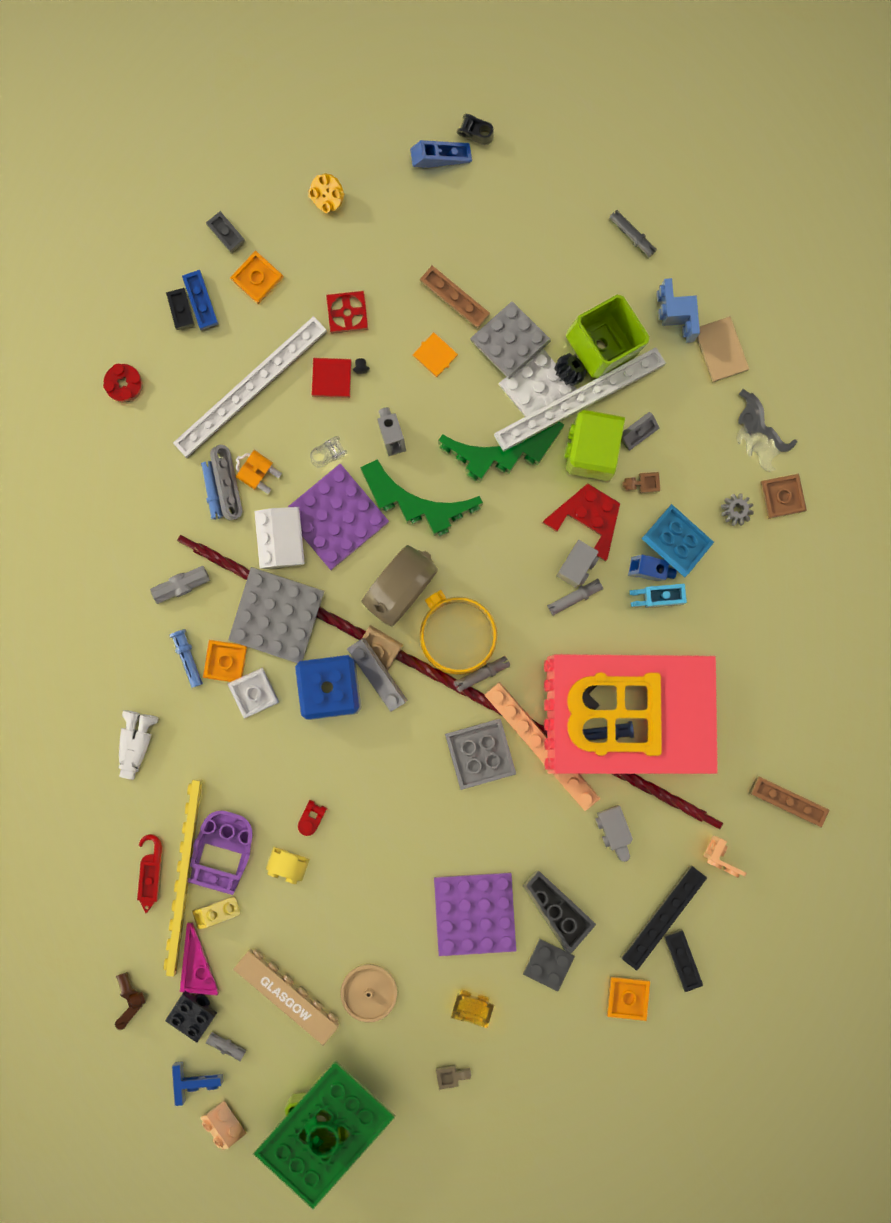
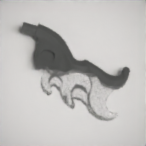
[737,389,797,472]

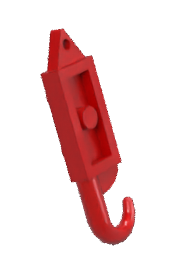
[137,834,162,913]

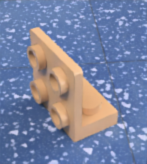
[704,836,747,878]

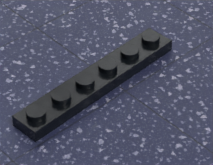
[621,865,707,971]

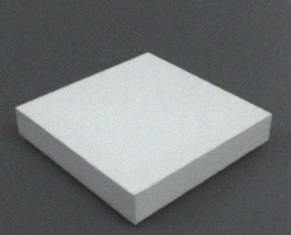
[227,667,279,719]

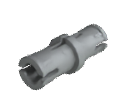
[206,1032,246,1061]

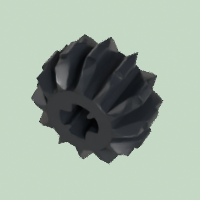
[554,353,588,387]

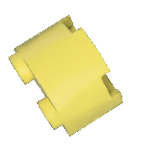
[266,846,310,884]

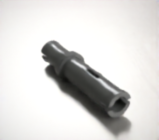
[609,210,657,258]

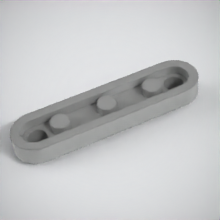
[210,445,242,520]

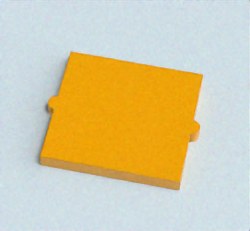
[413,332,458,377]

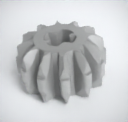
[721,493,754,526]

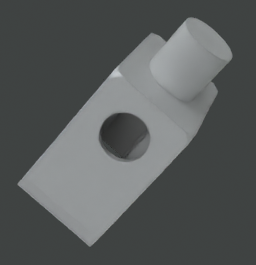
[377,407,406,456]

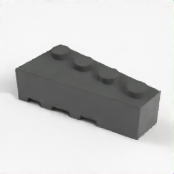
[523,871,597,954]

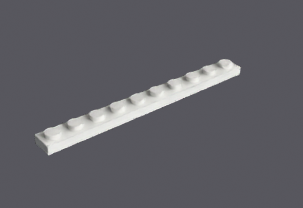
[173,316,327,458]
[494,347,666,452]

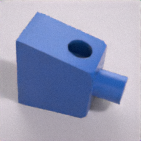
[628,555,677,581]

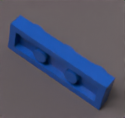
[182,270,218,330]

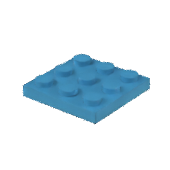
[642,504,714,577]

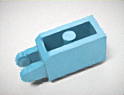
[630,584,687,608]

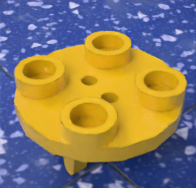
[308,173,345,213]

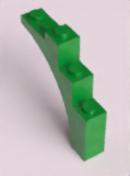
[438,422,564,481]
[360,459,483,537]

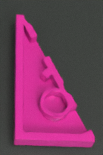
[180,922,218,995]

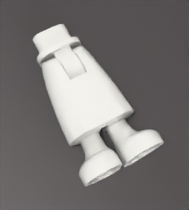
[118,710,159,780]

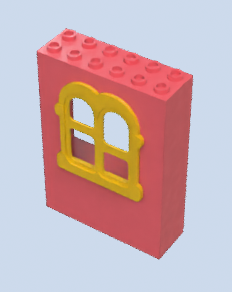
[544,654,717,774]

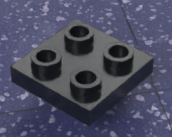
[165,991,217,1043]

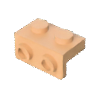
[201,1101,247,1150]

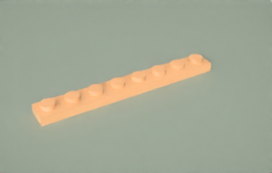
[484,682,600,811]

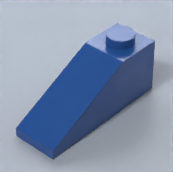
[410,140,472,168]

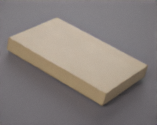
[697,317,749,382]

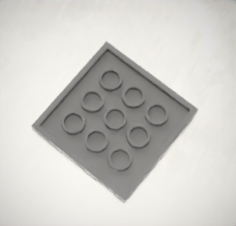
[228,567,325,663]

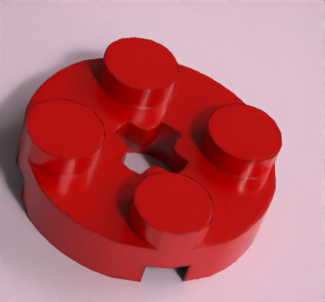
[103,363,143,403]

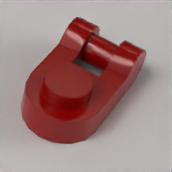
[298,800,327,836]

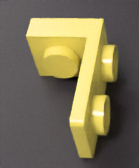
[192,897,240,929]

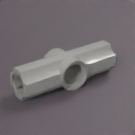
[150,565,210,604]

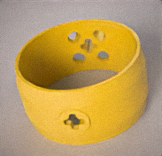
[420,590,497,675]

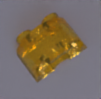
[451,990,494,1028]

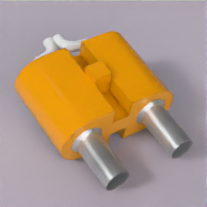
[236,450,282,494]

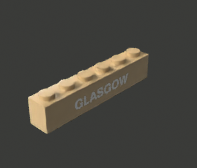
[233,948,339,1045]

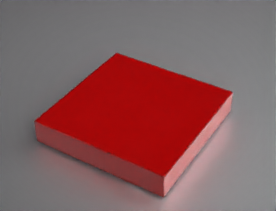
[312,358,351,398]

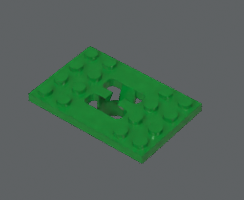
[253,1060,395,1209]

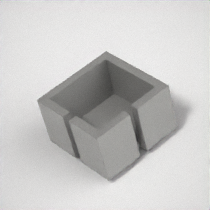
[556,540,599,588]

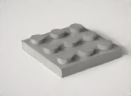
[470,301,551,379]
[445,718,516,790]

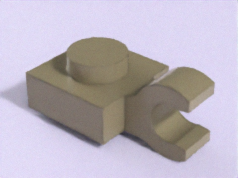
[436,1065,471,1090]

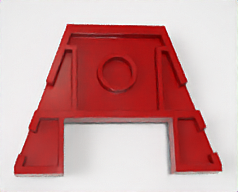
[543,484,620,562]

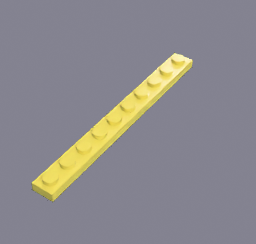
[164,780,203,977]

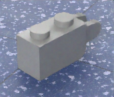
[595,805,633,862]

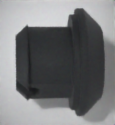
[353,358,370,374]

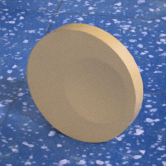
[341,964,397,1022]

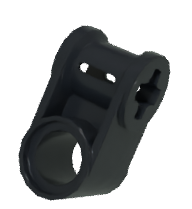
[457,114,494,145]

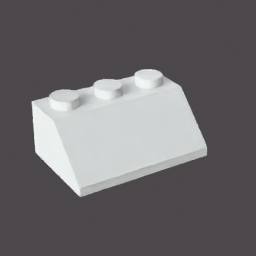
[254,507,305,569]

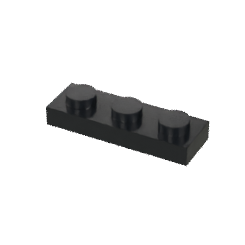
[664,929,703,992]

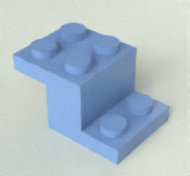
[657,278,700,343]

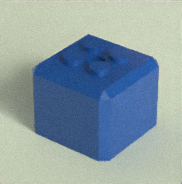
[295,655,361,720]

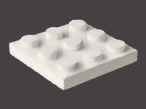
[499,349,577,417]

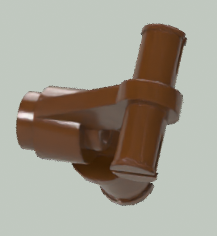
[115,972,146,1030]

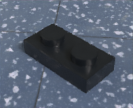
[166,288,195,330]

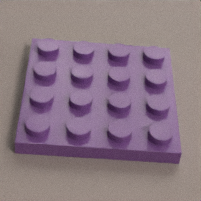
[288,463,389,570]
[434,872,516,956]

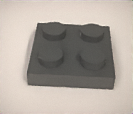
[523,938,575,991]

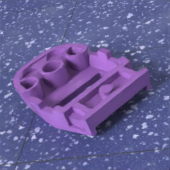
[188,811,252,895]

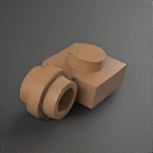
[623,472,660,493]

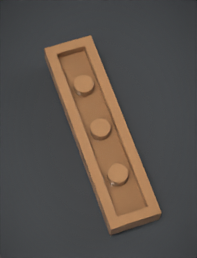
[420,265,490,329]
[750,777,829,827]

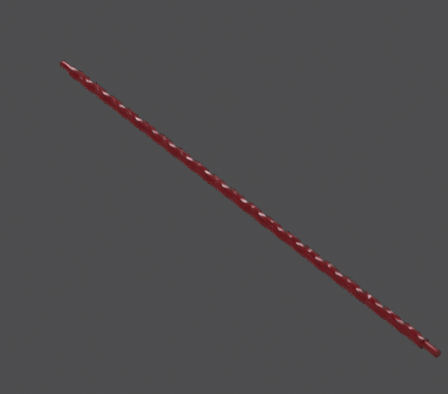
[177,535,723,829]

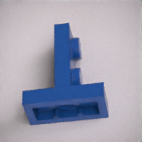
[172,1061,223,1106]

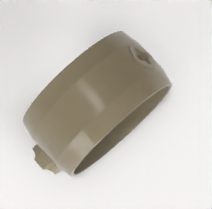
[362,545,438,627]

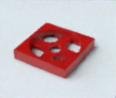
[326,291,368,333]

